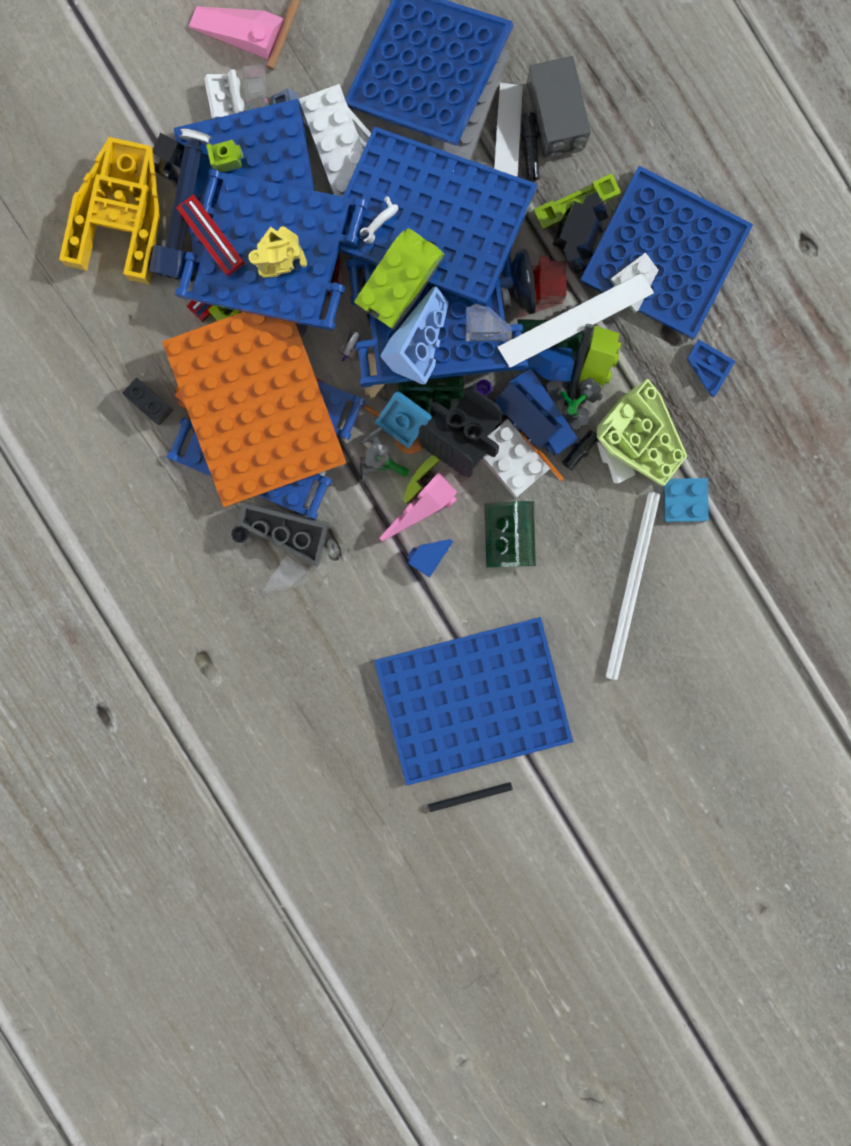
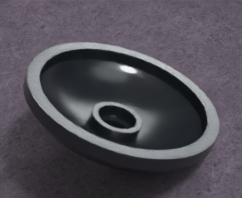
[508,248,536,315]

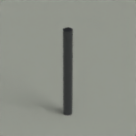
[564,324,594,407]
[428,782,513,812]

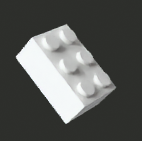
[482,419,550,498]

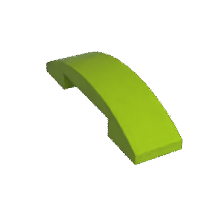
[533,173,621,230]
[404,455,440,504]

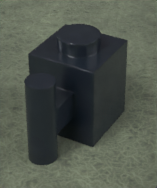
[152,132,185,180]

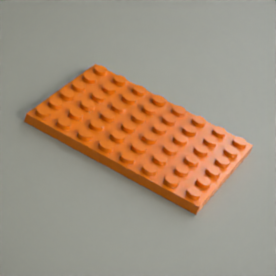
[162,312,347,508]

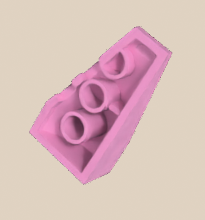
[189,6,284,60]
[379,473,457,542]

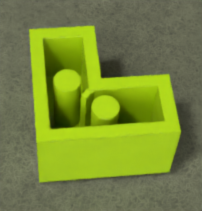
[579,326,621,389]

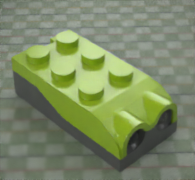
[354,228,445,331]

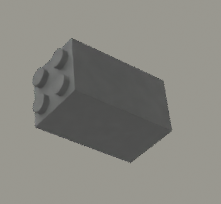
[526,56,591,158]

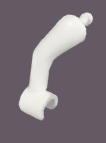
[360,196,399,244]

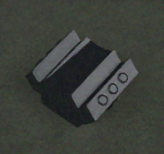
[552,192,609,273]

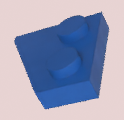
[686,339,736,398]

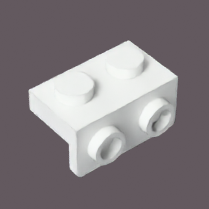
[204,69,244,119]

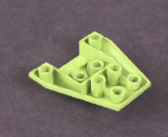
[597,379,687,486]

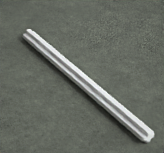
[606,492,660,680]

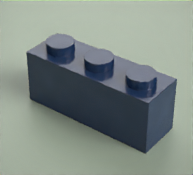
[494,381,563,448]

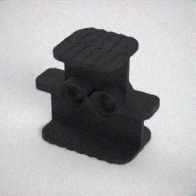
[418,388,502,478]

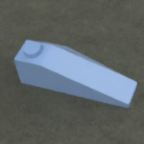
[380,287,449,384]

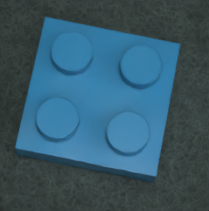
[374,390,432,448]
[663,478,709,522]

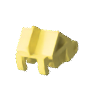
[249,226,307,278]

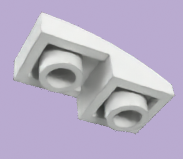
[597,441,635,483]

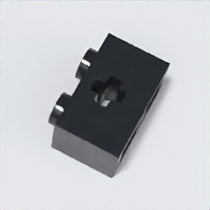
[122,377,173,426]

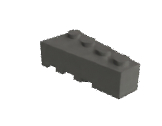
[238,502,330,567]

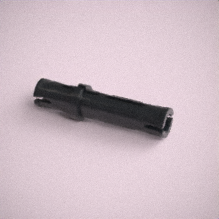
[521,112,541,181]

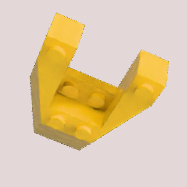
[59,137,160,285]

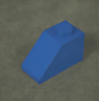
[527,347,574,382]
[407,539,453,578]

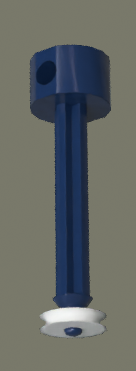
[149,129,212,280]

